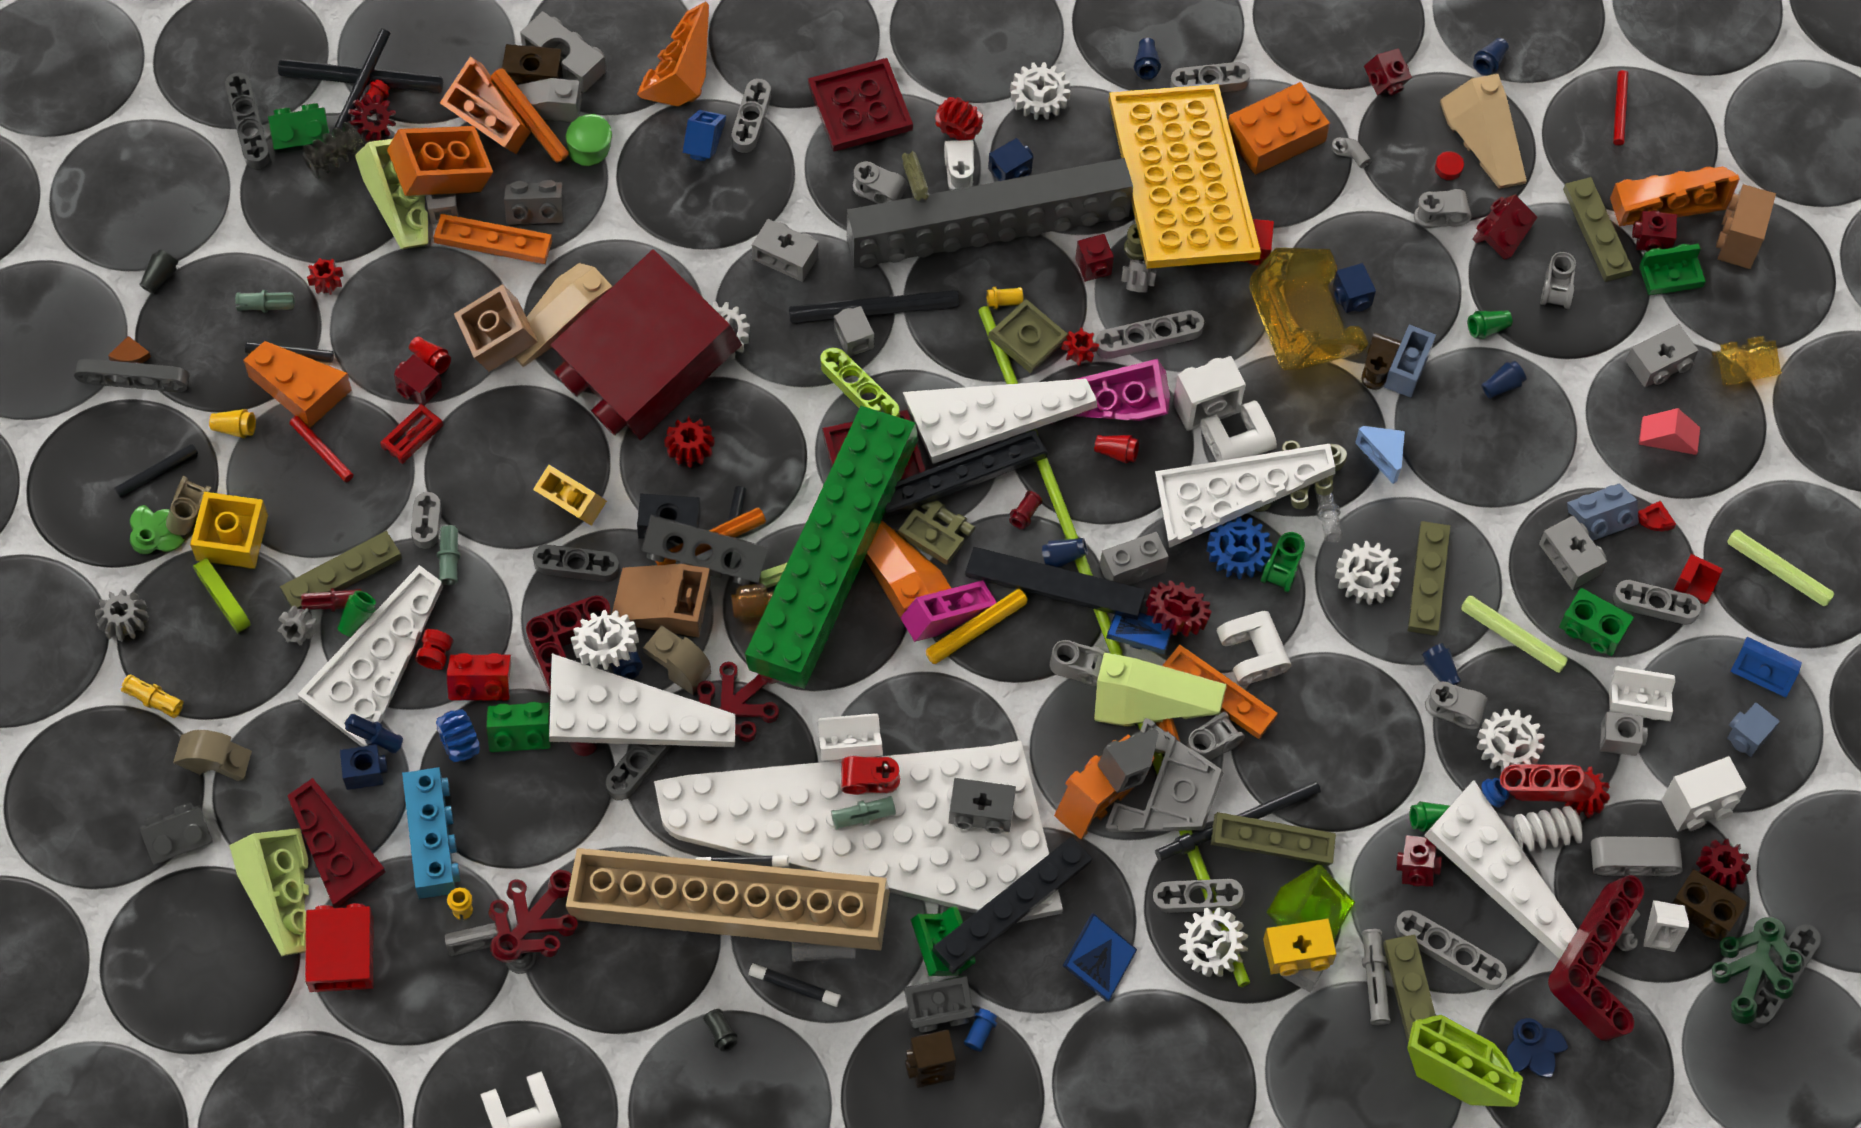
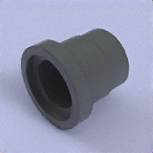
[506,939,536,974]

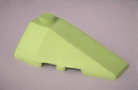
[355,139,428,249]
[1094,653,1227,727]
[229,828,309,956]

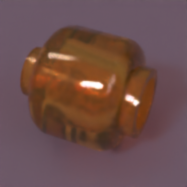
[731,583,773,624]

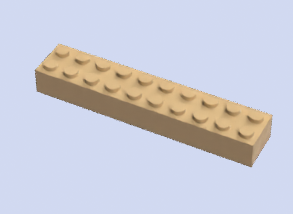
[566,848,890,951]

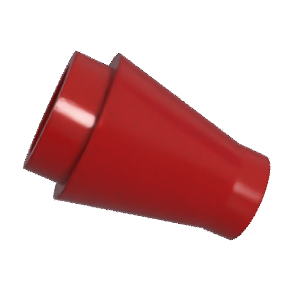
[409,337,451,374]
[1094,435,1139,464]

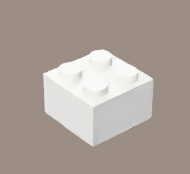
[1173,356,1246,431]
[1661,756,1746,832]

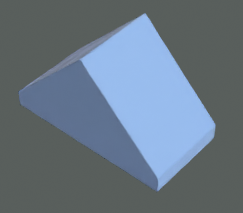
[1355,426,1405,484]

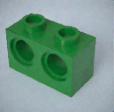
[1559,588,1634,657]

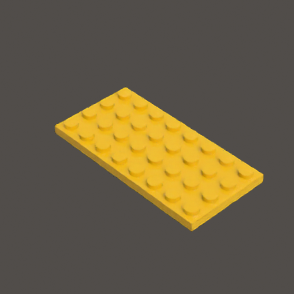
[1109,84,1261,269]

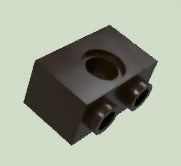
[502,44,563,85]

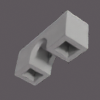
[520,11,606,93]

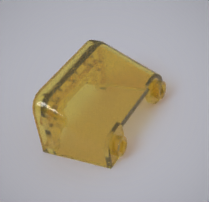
[1250,247,1369,370]

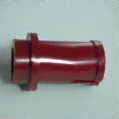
[1009,491,1043,529]

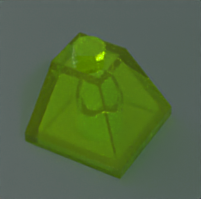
[1266,865,1355,941]

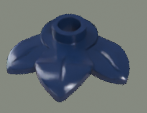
[1507,1018,1568,1078]

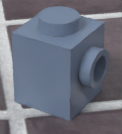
[1727,702,1780,757]

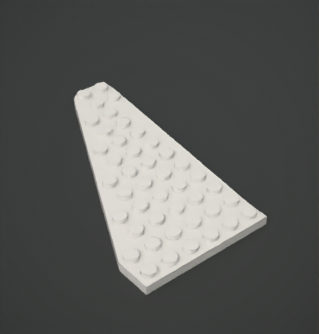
[654,740,1063,922]

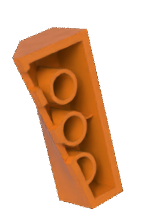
[1610,166,1740,227]

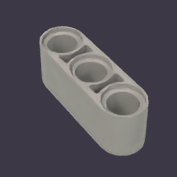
[1591,837,1683,876]

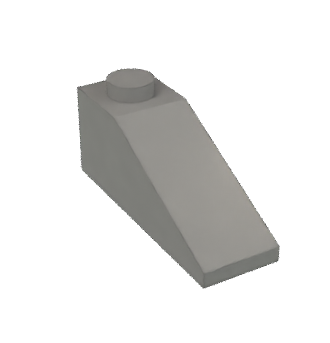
[517,78,582,122]

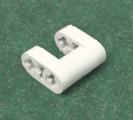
[1200,400,1277,461]
[1216,611,1292,685]
[480,1071,562,1128]

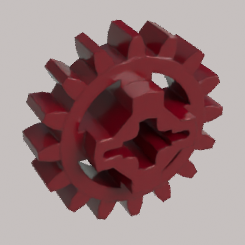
[1145,581,1212,637]

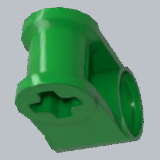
[1260,532,1305,593]

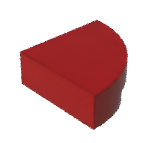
[1638,501,1676,531]

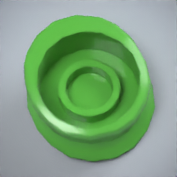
[566,114,612,166]

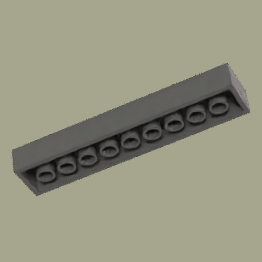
[847,158,1133,268]

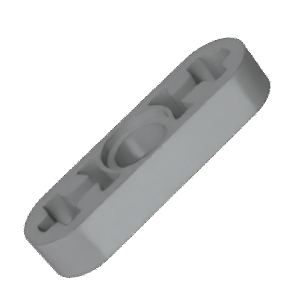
[1170,62,1251,92]
[731,79,771,153]
[1613,580,1701,625]
[1153,879,1245,913]

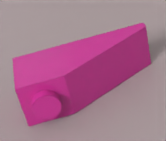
[900,580,997,642]

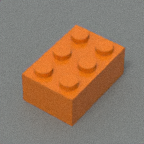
[1228,82,1330,175]
[387,126,493,196]

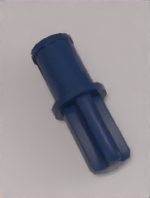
[344,714,403,753]

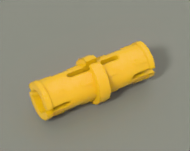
[121,674,184,718]

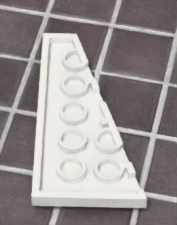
[903,379,1097,464]
[1155,444,1335,548]
[297,565,443,747]
[549,654,735,747]
[1424,780,1578,959]

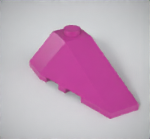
[1073,359,1170,421]

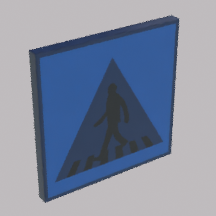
[1106,612,1172,654]
[1063,913,1137,1002]

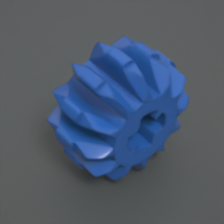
[436,709,480,762]

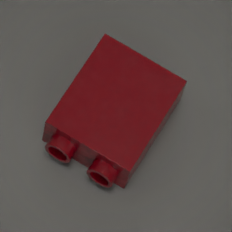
[551,249,742,441]

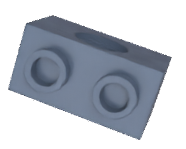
[1384,325,1436,398]

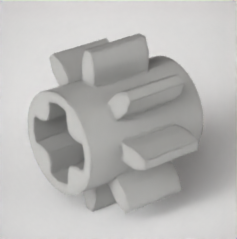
[1121,260,1157,292]
[277,605,317,645]

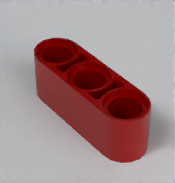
[1500,764,1595,802]

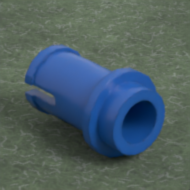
[963,1009,997,1052]

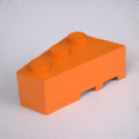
[1054,734,1155,839]

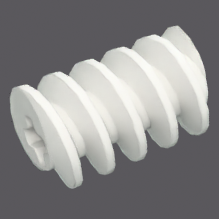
[1513,806,1582,852]

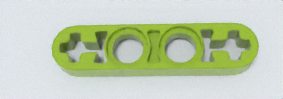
[820,348,900,417]

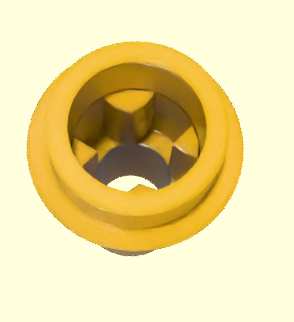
[209,409,256,438]

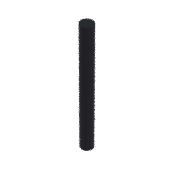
[335,28,391,132]

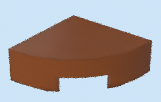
[108,336,151,363]

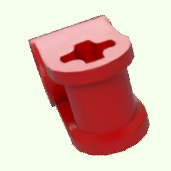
[841,756,900,795]

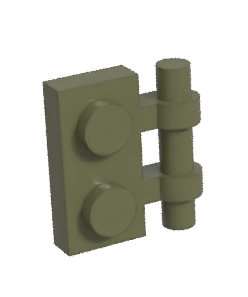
[898,500,975,565]

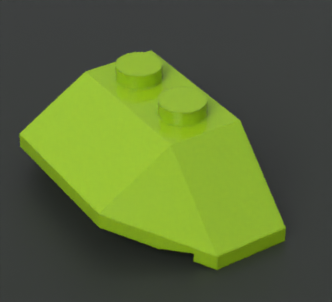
[1407,1015,1523,1107]

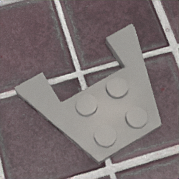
[1105,718,1224,832]

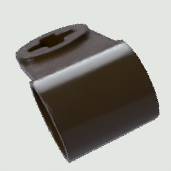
[1361,332,1402,390]

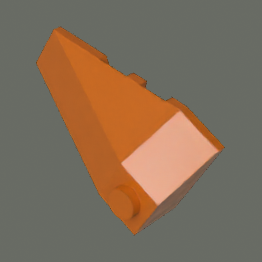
[637,1,709,107]
[865,521,951,619]

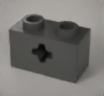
[948,778,1016,834]

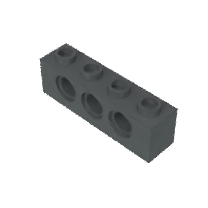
[641,515,768,586]

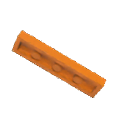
[433,214,552,264]
[1162,645,1278,739]

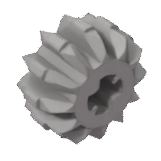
[95,589,149,642]

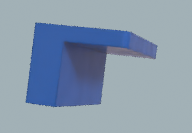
[1730,637,1802,698]

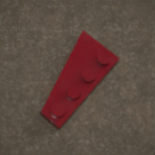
[287,778,386,908]

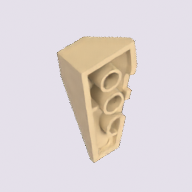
[1440,74,1527,189]
[514,263,613,367]

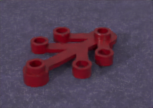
[697,661,779,742]
[488,870,578,963]

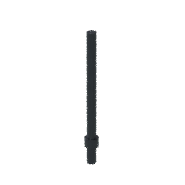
[1155,781,1321,861]

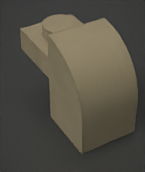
[643,625,711,695]
[173,730,252,781]

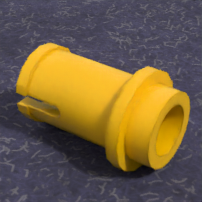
[986,287,1023,309]
[447,888,473,920]

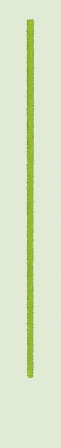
[978,306,1250,987]

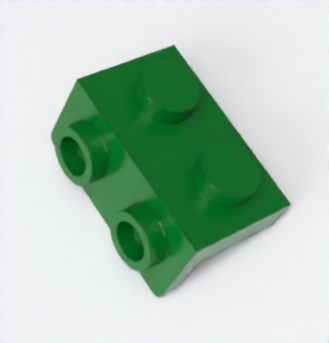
[268,103,331,150]
[1639,244,1706,296]
[487,702,551,752]
[910,907,976,977]

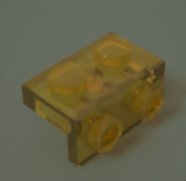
[1712,336,1781,386]

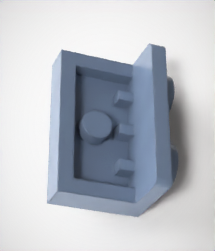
[1567,483,1639,541]

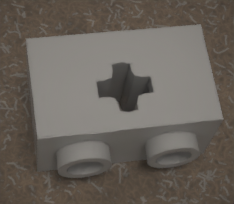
[752,219,819,282]
[1626,324,1699,388]
[1539,515,1607,590]
[1099,532,1169,585]

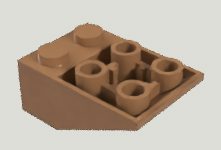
[612,564,711,637]

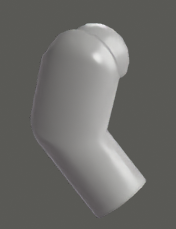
[1332,137,1371,168]
[1615,909,1641,951]

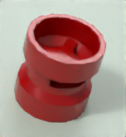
[415,629,453,670]

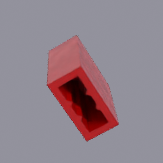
[305,903,374,992]

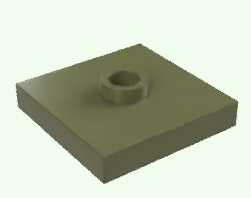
[988,299,1067,374]

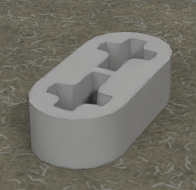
[411,492,442,549]

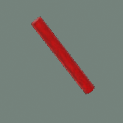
[1613,70,1629,145]
[289,416,354,483]

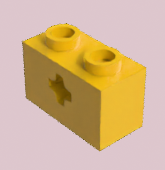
[533,465,607,526]
[1263,919,1337,976]

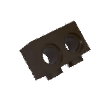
[1671,869,1748,941]
[905,1030,956,1088]

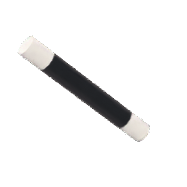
[696,855,790,868]
[748,963,841,1007]

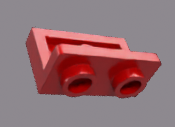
[447,653,511,700]

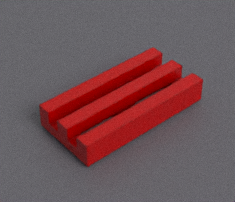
[380,404,443,464]

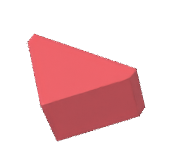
[1639,408,1700,455]

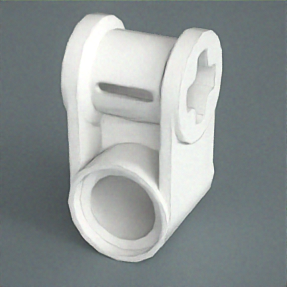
[944,140,974,190]

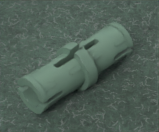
[831,796,896,830]

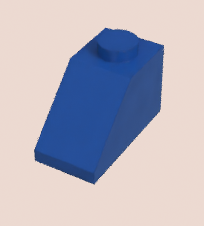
[682,110,726,161]

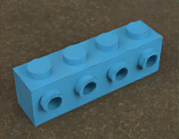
[402,767,461,899]

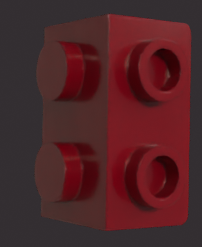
[1472,194,1538,259]

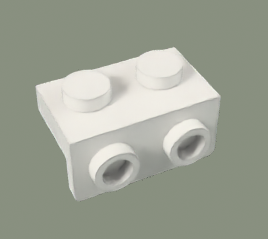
[1609,666,1675,721]
[818,714,883,763]

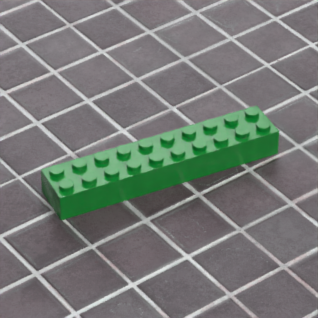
[745,406,918,689]

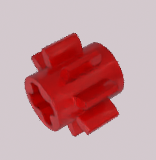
[307,258,344,295]
[1061,327,1099,366]

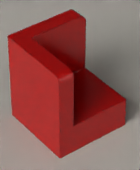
[1674,554,1723,605]

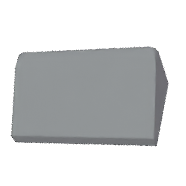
[445,923,497,956]

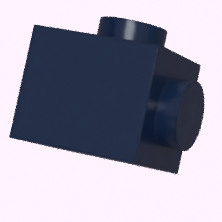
[988,138,1034,181]
[1333,263,1376,313]

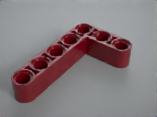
[526,595,611,756]
[1548,875,1644,1041]

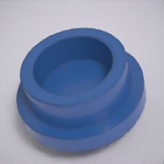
[1481,778,1509,808]

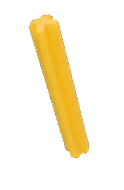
[926,589,1028,664]

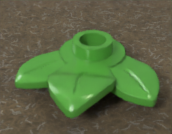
[130,505,184,554]

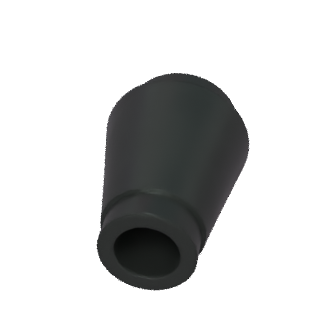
[139,249,178,294]

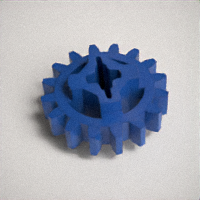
[1206,516,1272,579]

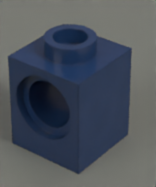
[340,745,388,790]

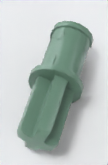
[235,290,295,313]
[437,525,461,585]

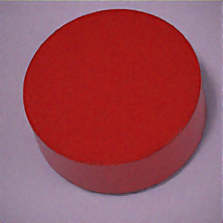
[1435,151,1464,180]

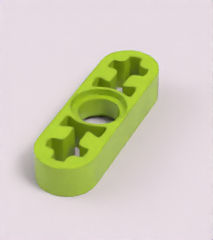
[193,558,251,633]

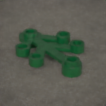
[1712,917,1802,1024]

